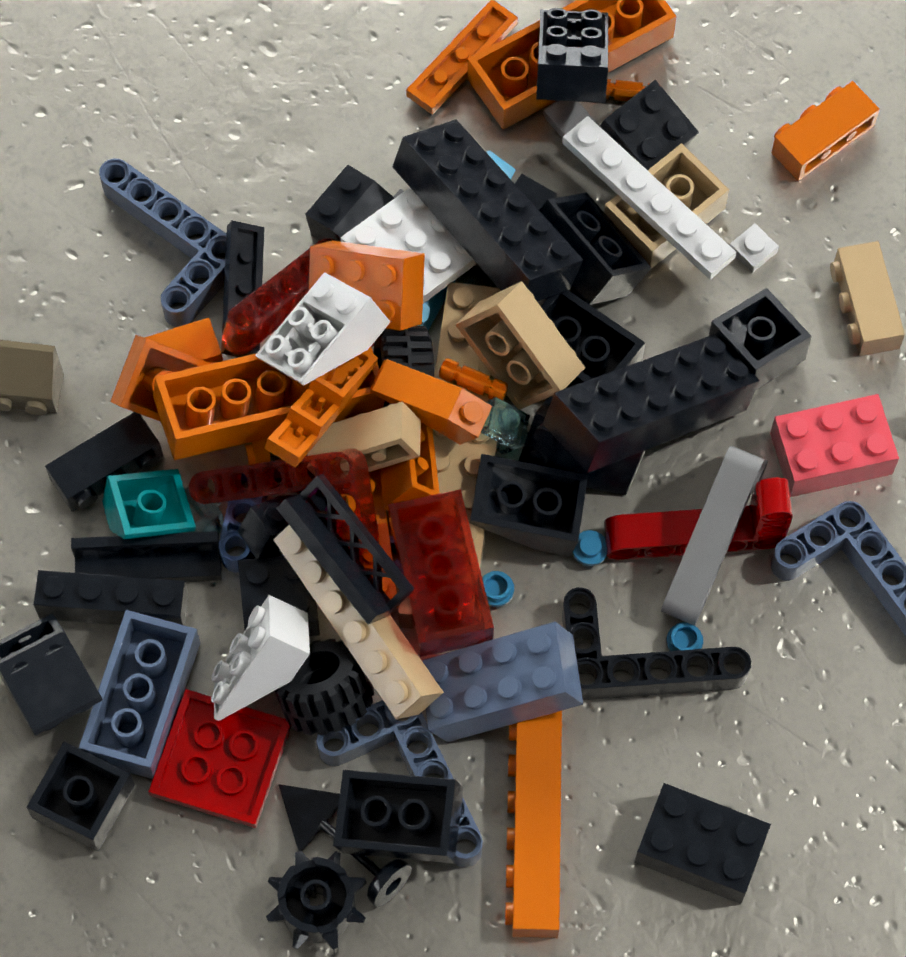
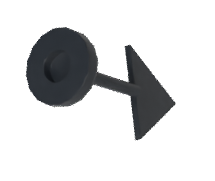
[278,784,412,907]

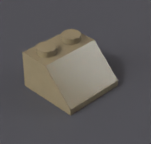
[0,340,64,415]

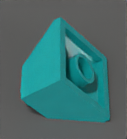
[102,469,196,539]

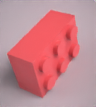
[770,394,899,497]

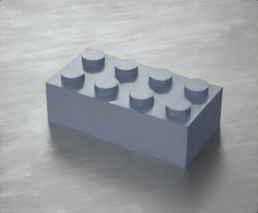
[79,610,200,779]
[422,621,583,742]

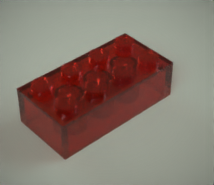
[388,489,494,657]

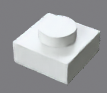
[730,223,779,273]

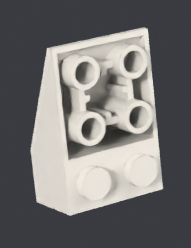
[255,272,390,386]
[211,595,310,721]

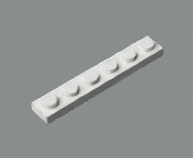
[562,116,736,280]

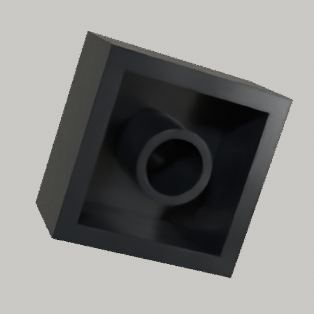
[599,79,699,170]
[709,288,812,391]
[238,555,320,637]
[26,741,135,851]

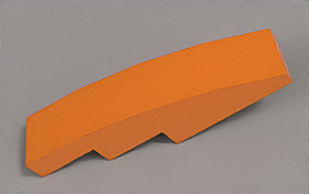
[264,351,378,468]

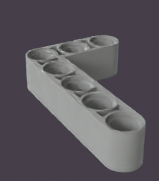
[661,446,768,626]

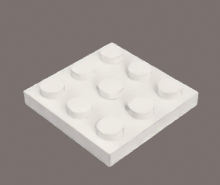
[341,188,477,304]

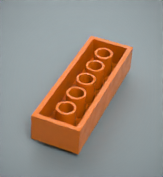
[467,0,677,130]
[153,347,385,460]

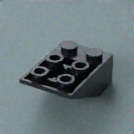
[536,8,608,103]
[0,613,103,736]

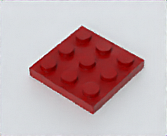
[148,689,292,828]

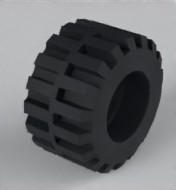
[373,326,434,407]
[275,639,374,735]

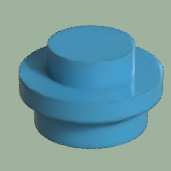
[573,530,607,566]
[478,571,514,607]
[666,623,703,651]

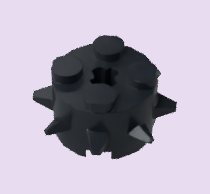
[266,850,367,950]

